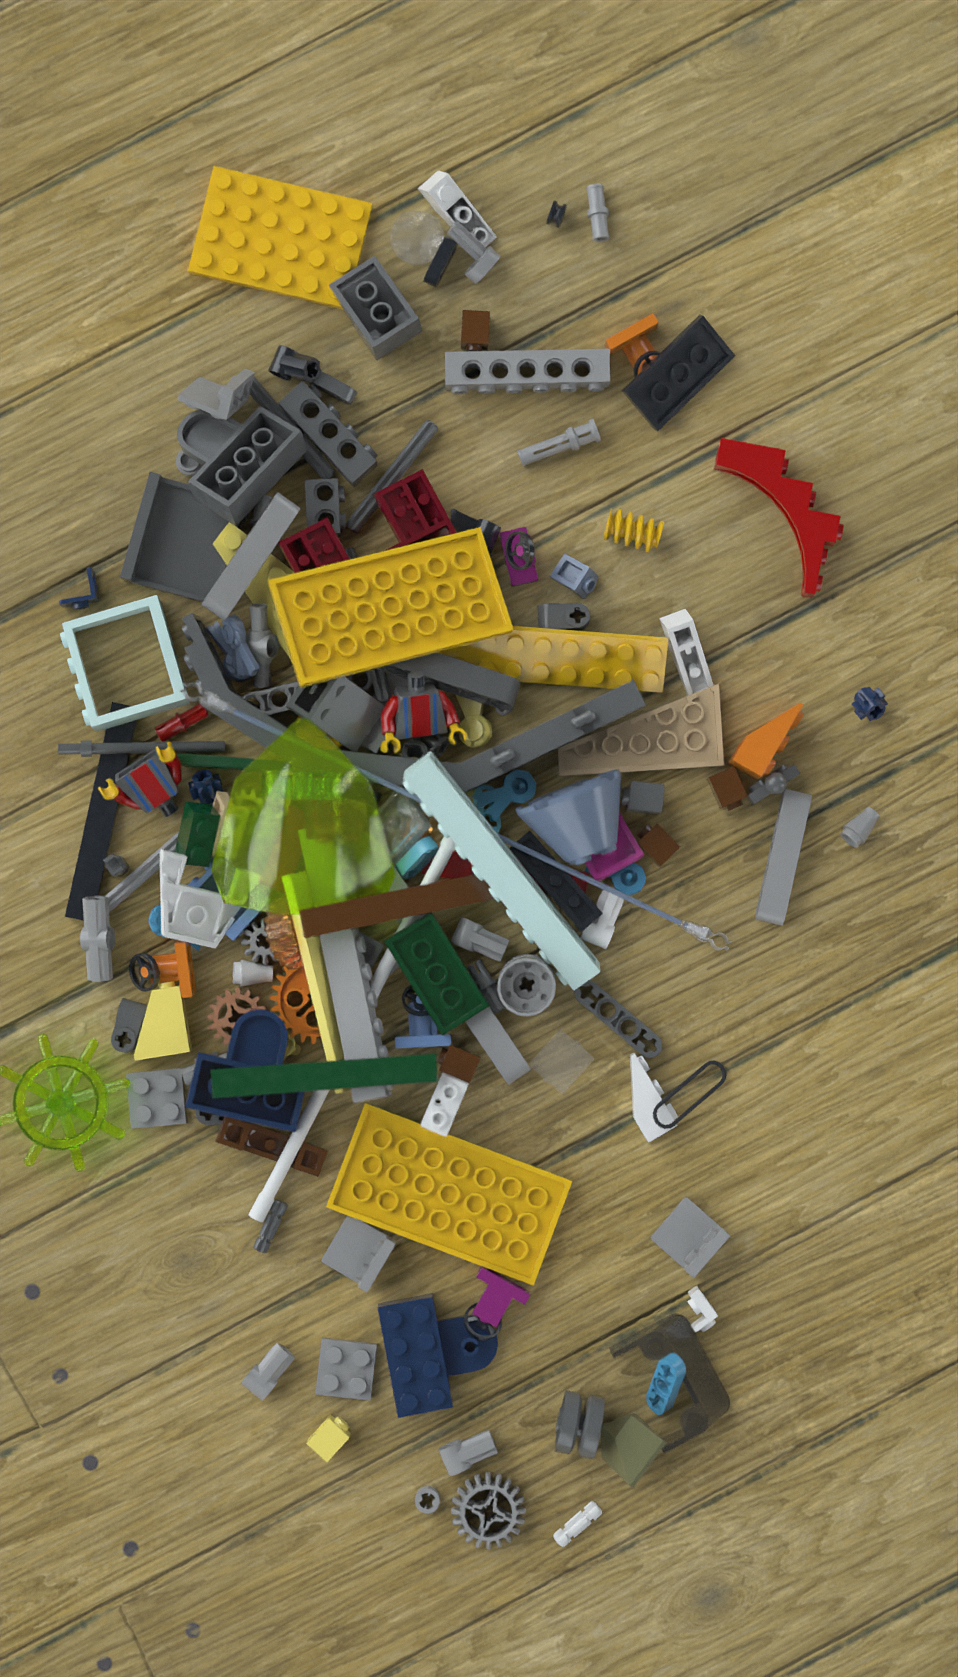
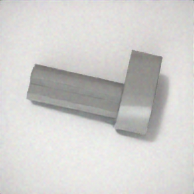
[447,221,500,284]

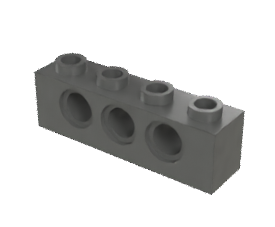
[278,381,378,488]

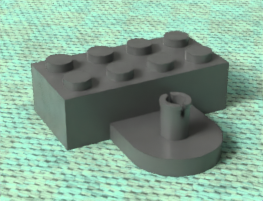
[177,406,307,526]

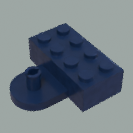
[185,1009,304,1132]
[377,1293,498,1418]

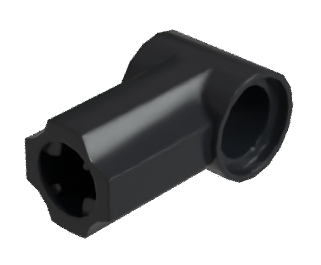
[268,345,322,382]

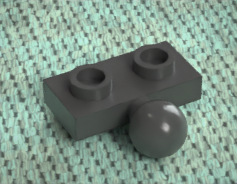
[746,764,800,805]

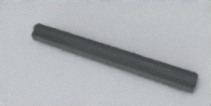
[250,376,335,479]
[346,420,438,533]

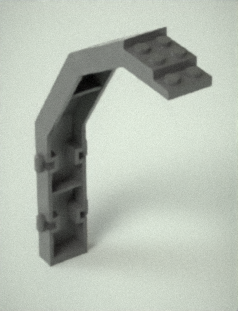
[181,613,645,792]

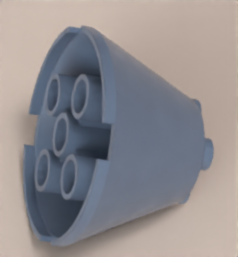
[515,769,621,865]

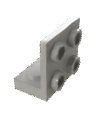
[178,369,255,420]
[651,1197,730,1278]
[322,1215,396,1292]

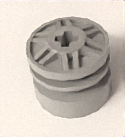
[497,954,556,1016]

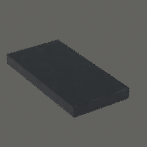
[622,315,735,431]

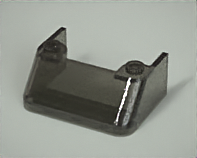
[609,1313,730,1454]

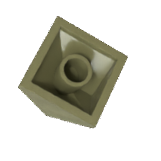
[601,1413,667,1488]

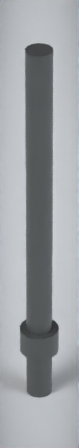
[58,740,225,757]

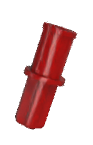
[154,704,209,742]

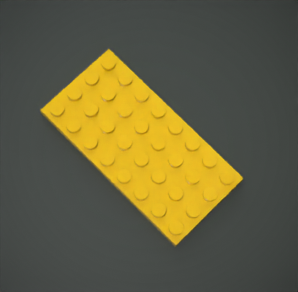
[268,527,514,688]
[326,1103,572,1286]

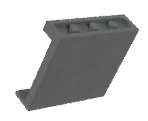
[120,472,249,602]

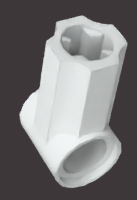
[581,890,624,949]

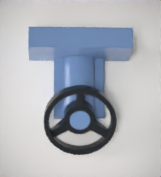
[395,985,451,1048]

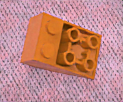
[728,703,804,780]

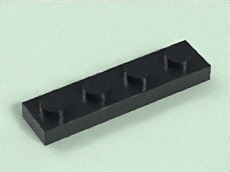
[509,830,603,932]

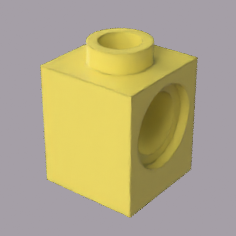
[306,1414,351,1462]

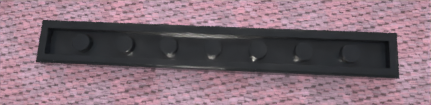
[65,702,137,921]

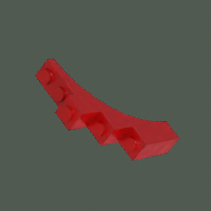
[714,438,844,598]

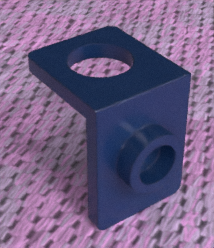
[59,567,99,610]

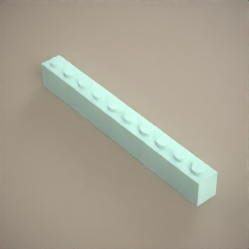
[403,751,601,990]

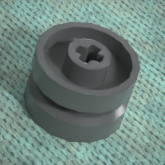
[555,1390,605,1459]

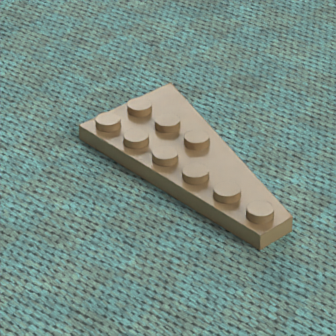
[557,683,724,776]

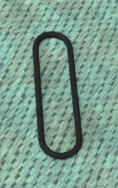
[653,1060,727,1129]

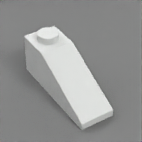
[660,609,713,696]

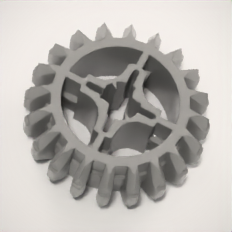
[451,1472,526,1549]

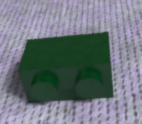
[175,801,221,867]

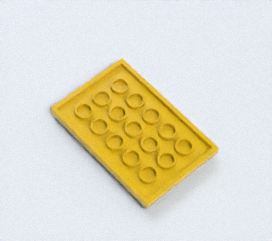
[188,166,373,310]

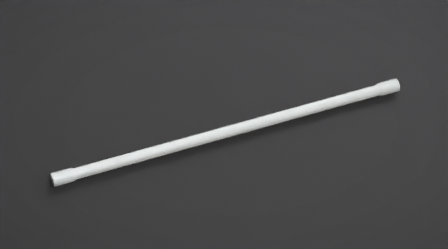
[248,836,456,1222]

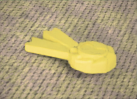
[456,695,492,748]

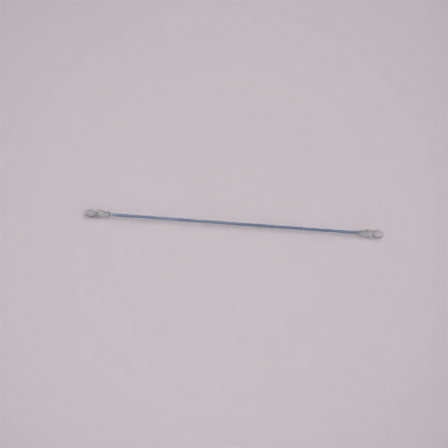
[180,682,732,951]

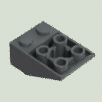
[286,676,385,752]

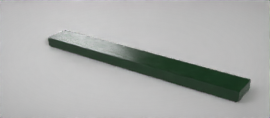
[211,1053,438,1098]

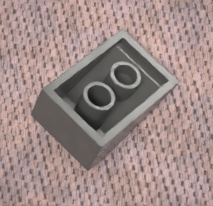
[329,256,422,360]

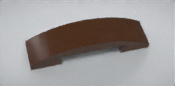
[215,1117,328,1177]

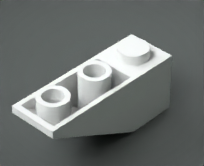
[418,171,497,247]
[630,1053,678,1142]

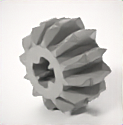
[241,918,289,965]

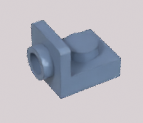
[550,553,598,599]

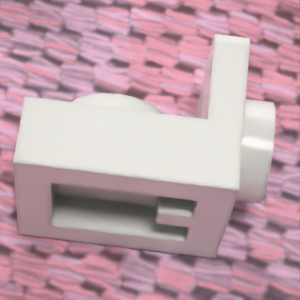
[687,1285,718,1332]

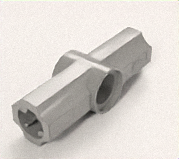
[80,896,115,982]

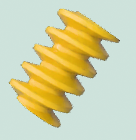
[603,507,664,553]

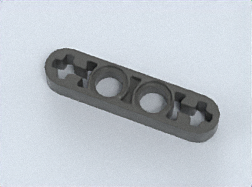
[574,980,662,1058]

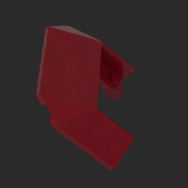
[278,469,457,573]

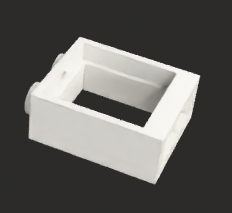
[420,1072,468,1137]

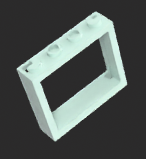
[60,595,191,732]

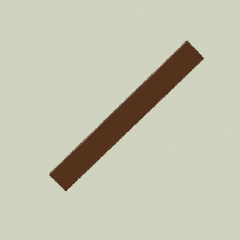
[299,874,494,938]

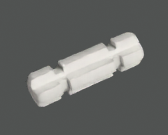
[553,1501,602,1547]

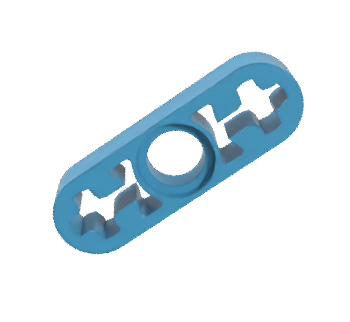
[646,1353,686,1415]

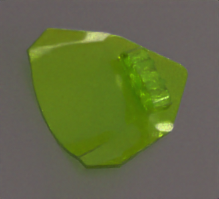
[211,718,396,915]

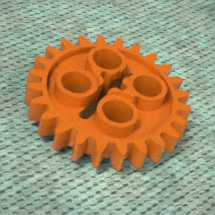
[270,959,322,1044]

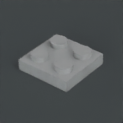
[126,1068,187,1129]
[315,1337,377,1401]

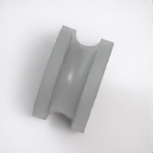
[415,1486,440,1514]

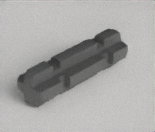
[253,1200,288,1253]

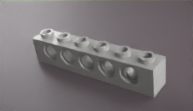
[445,349,610,394]

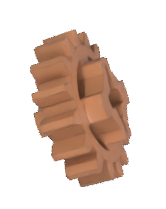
[207,987,266,1046]

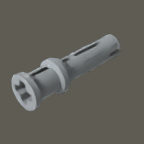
[517,418,601,467]

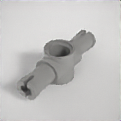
[246,603,279,688]

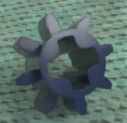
[852,686,888,721]
[188,770,224,804]

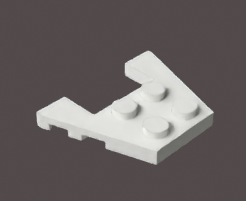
[160,849,262,949]

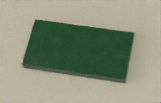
[384,912,489,1036]

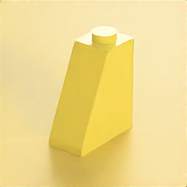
[134,981,192,1061]

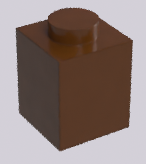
[461,310,490,352]
[707,766,748,811]
[637,823,680,867]
[437,1045,481,1083]

